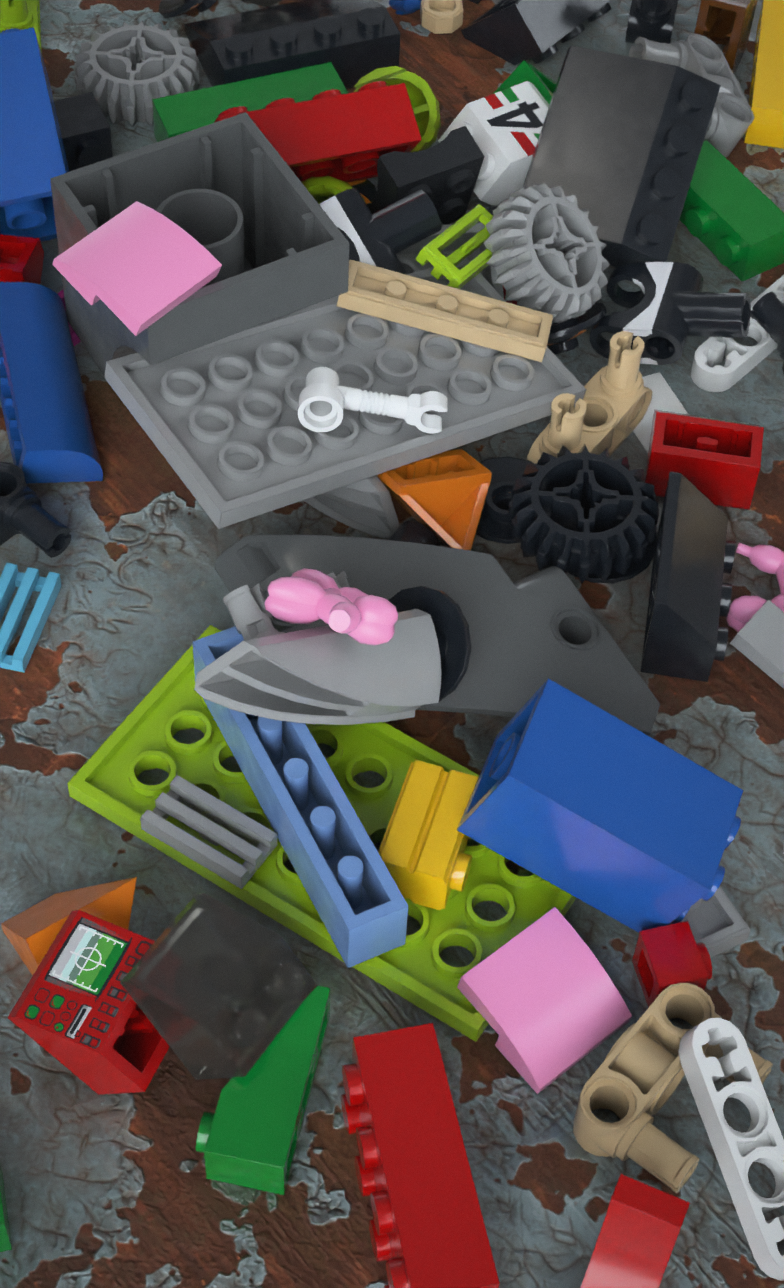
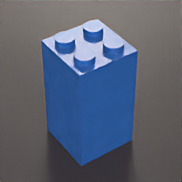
[0,27,69,242]
[457,678,743,933]

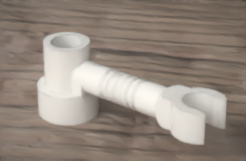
[298,367,447,434]

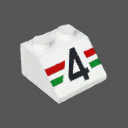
[438,81,549,206]

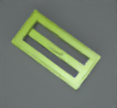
[415,204,493,289]

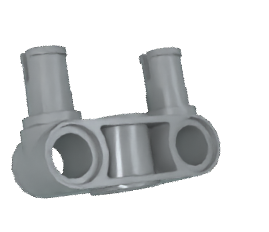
[629,33,754,158]

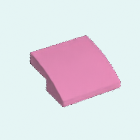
[52,201,222,336]
[457,907,632,1094]

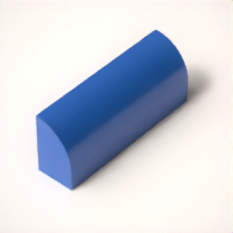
[0,282,103,484]

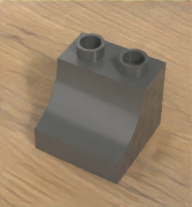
[50,112,349,376]

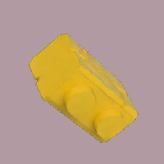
[378,760,479,911]

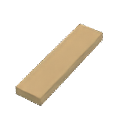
[336,260,553,362]

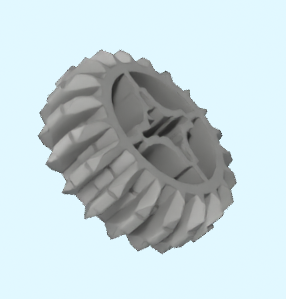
[74,20,200,127]
[483,183,610,324]

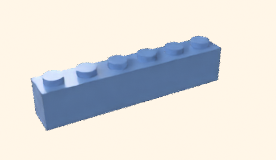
[193,626,408,968]

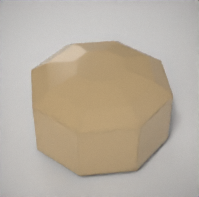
[420,0,464,34]

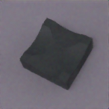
[367,126,485,224]

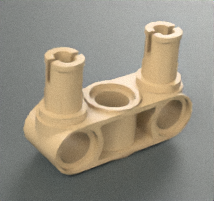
[526,331,652,464]
[573,982,773,1193]

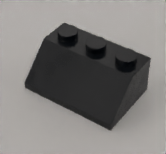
[461,0,612,66]
[640,472,736,682]

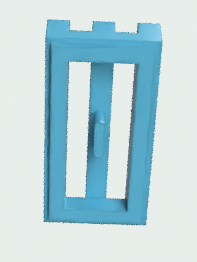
[0,563,62,673]

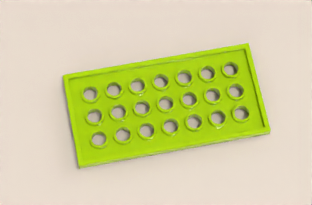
[67,625,577,1042]

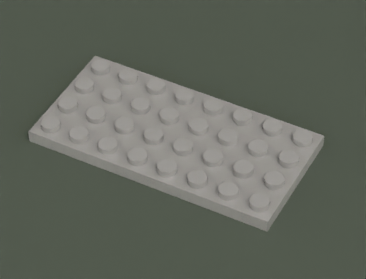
[104,258,586,529]

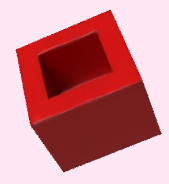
[632,921,712,1008]

